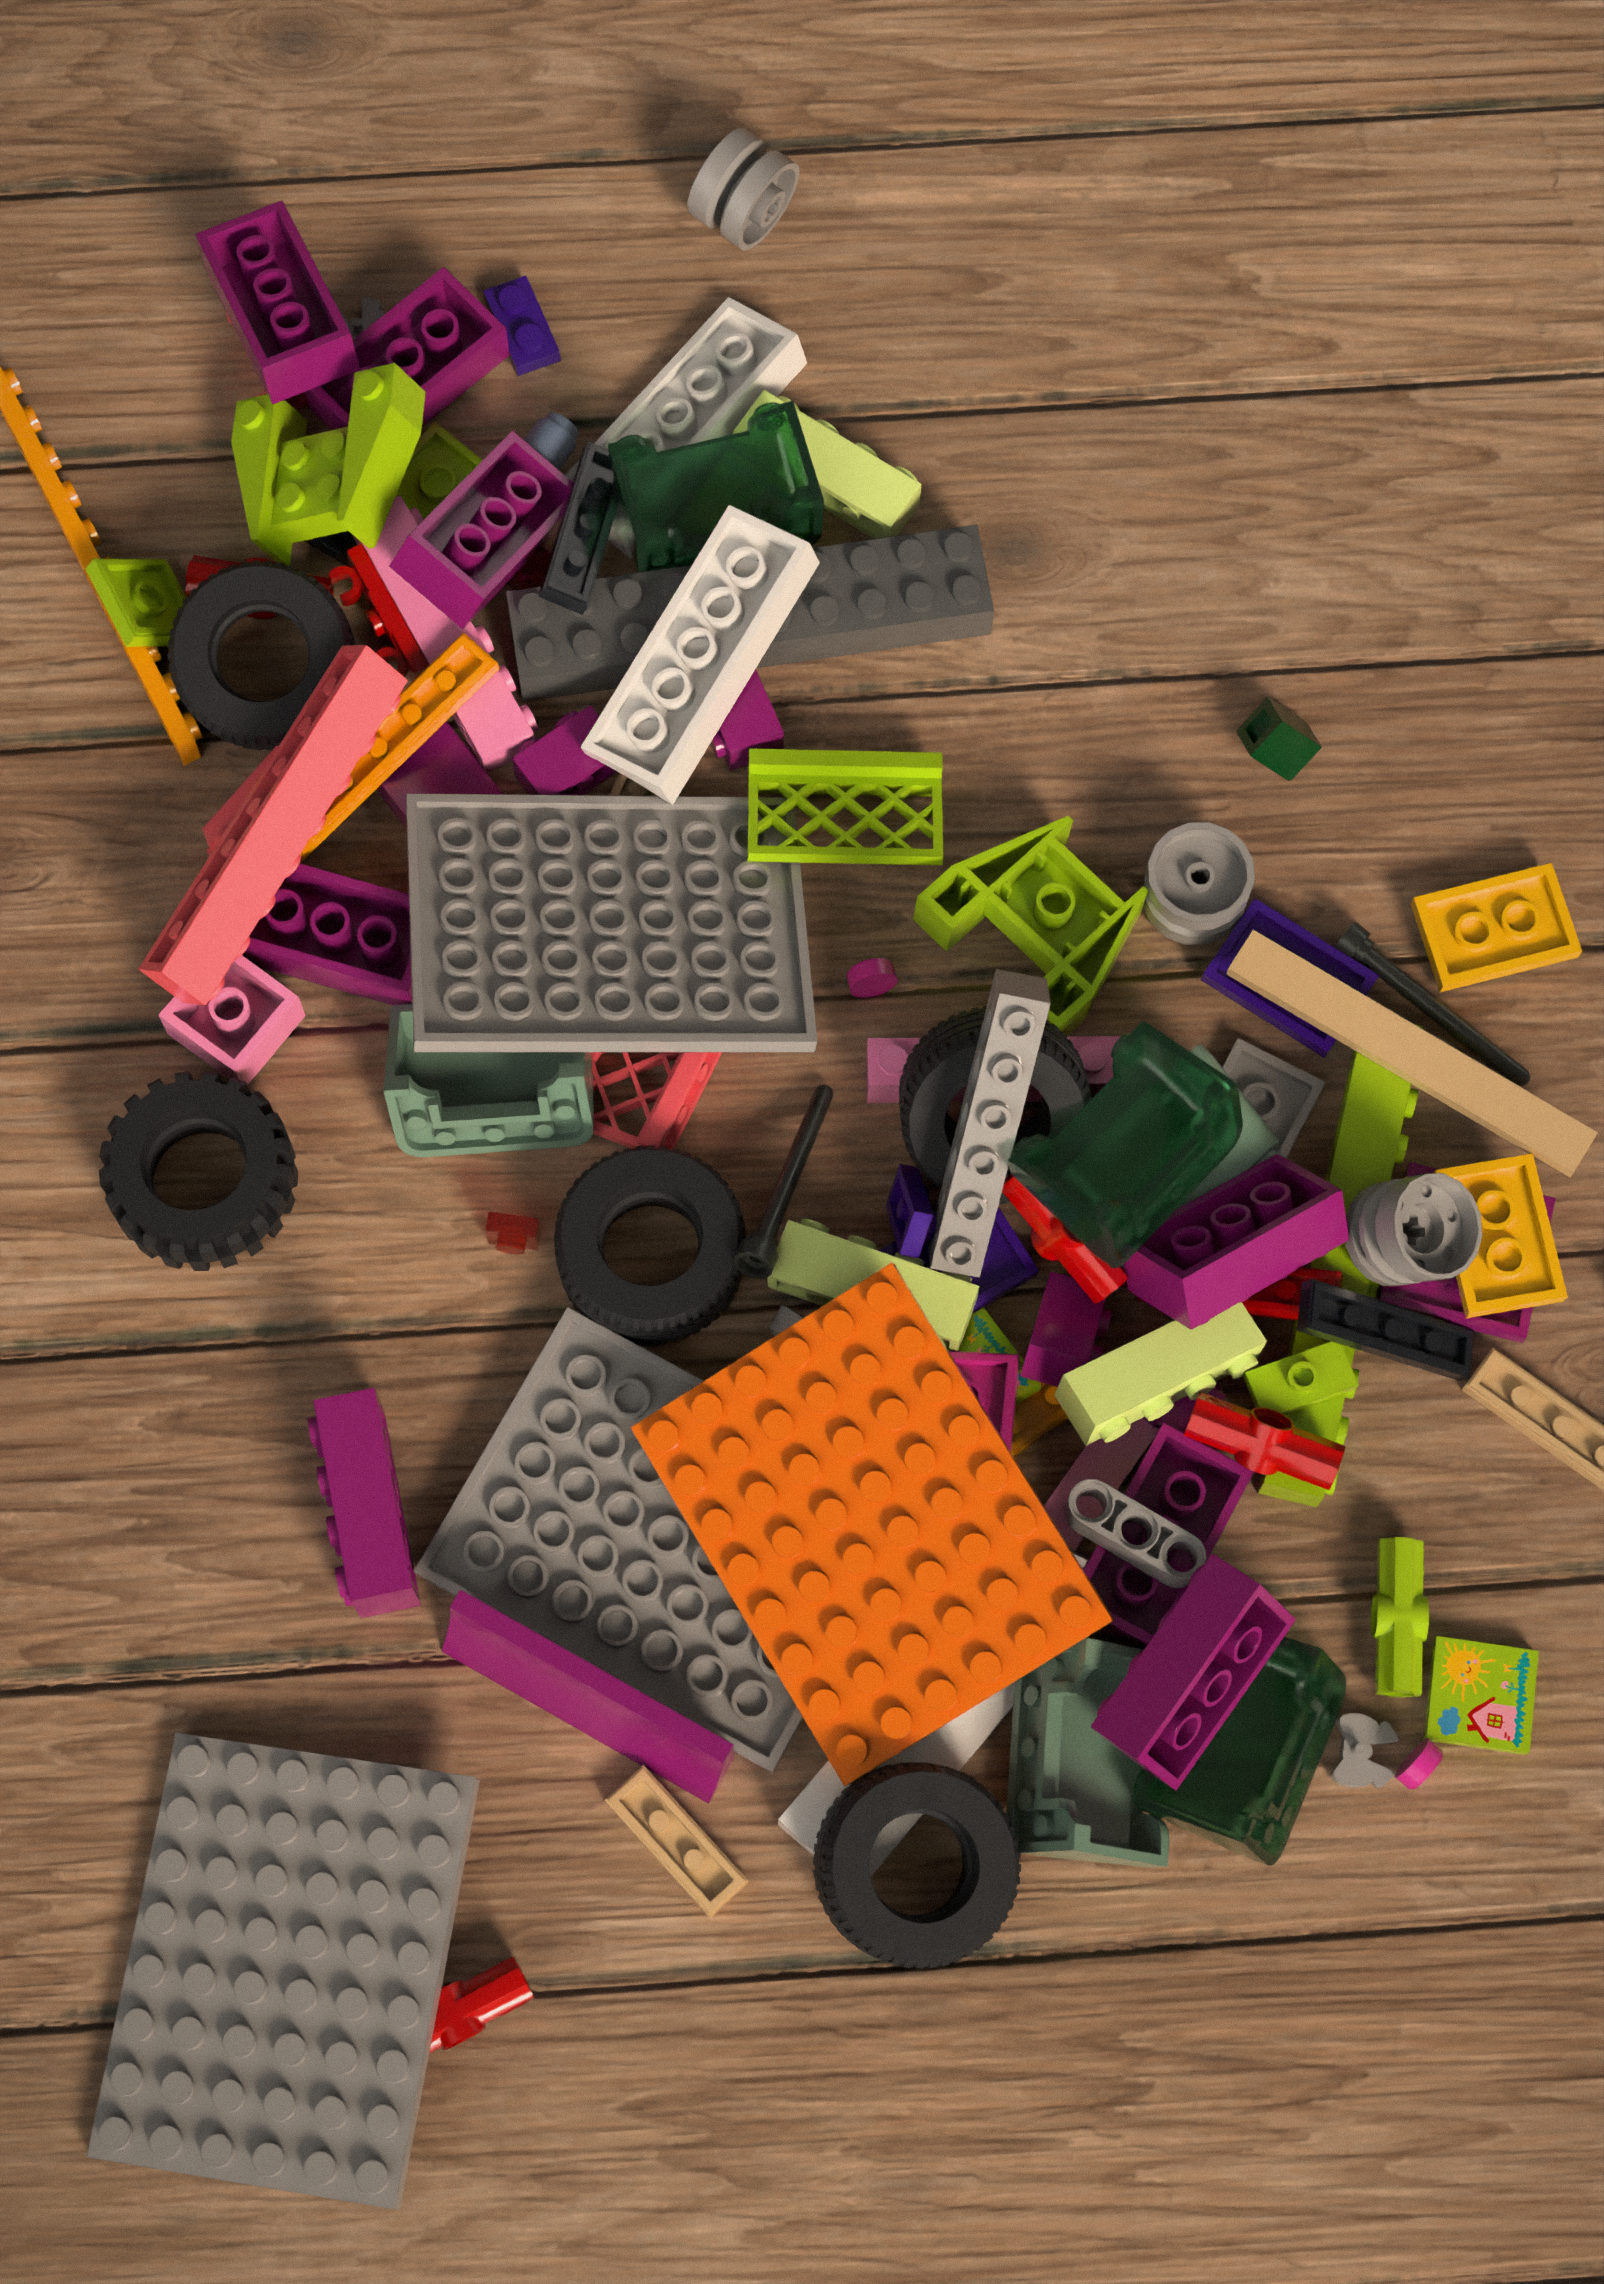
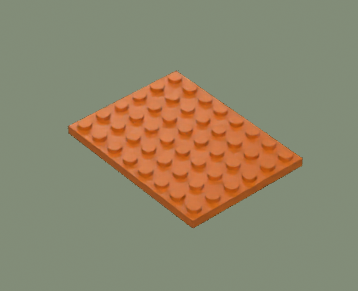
[630,1263,1114,1787]

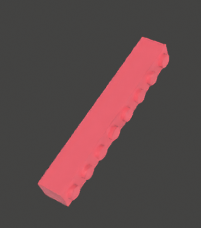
[138,645,408,1006]

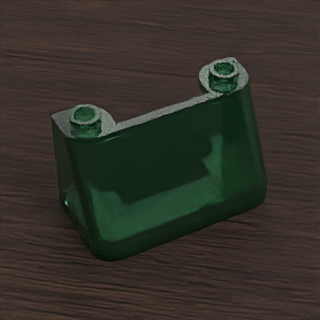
[608,401,824,573]
[1008,1021,1243,1268]
[1132,1636,1347,1866]

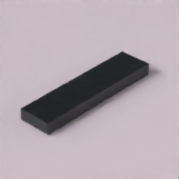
[538,441,631,615]
[1297,1279,1474,1381]

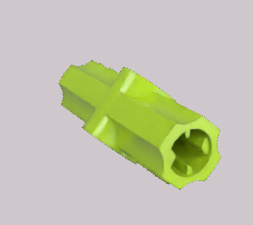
[1370,1537,1429,1698]

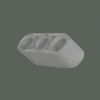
[1064,1479,1206,1588]

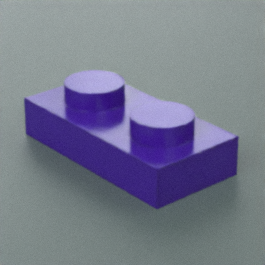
[483,275,561,376]
[885,1164,937,1259]

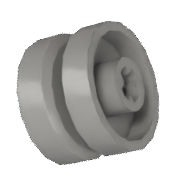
[687,127,800,251]
[1141,822,1255,945]

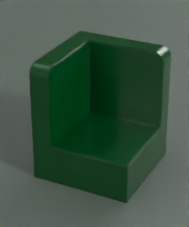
[1236,696,1322,781]

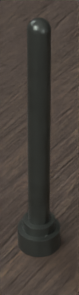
[1334,922,1530,1087]
[733,1084,833,1279]

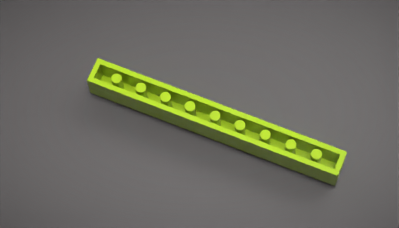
[1257,1024,1423,1508]

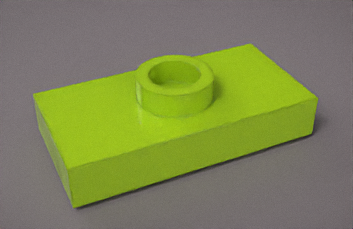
[1243,1341,1359,1415]

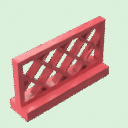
[592,1052,722,1150]

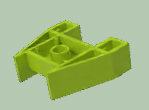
[231,363,426,566]
[913,816,1149,1036]

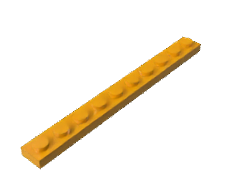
[0,366,203,766]

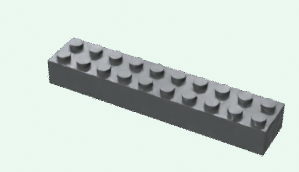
[506,524,994,702]

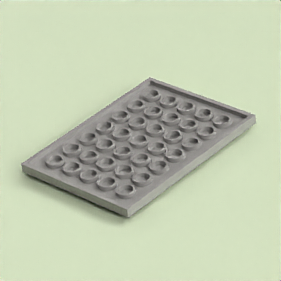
[406,794,817,1052]
[414,1307,804,1773]
[87,1733,480,2210]

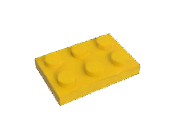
[1410,863,1582,992]
[1434,1153,1568,1318]

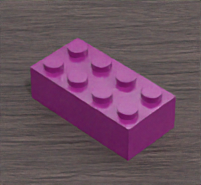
[195,200,360,405]
[305,267,510,430]
[389,430,573,629]
[242,864,412,1005]
[1119,1154,1349,1330]
[307,1388,421,1618]
[1084,1423,1254,1650]
[1090,1553,1296,1791]

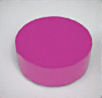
[846,958,898,998]
[1395,1738,1443,1790]

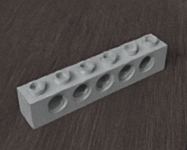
[928,969,1051,1278]

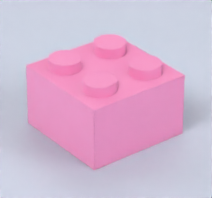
[159,955,305,1085]

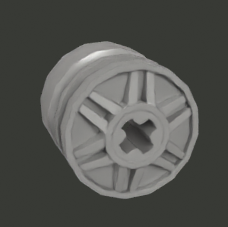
[1345,1173,1482,1286]

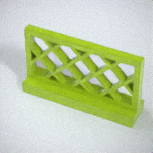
[748,749,943,865]

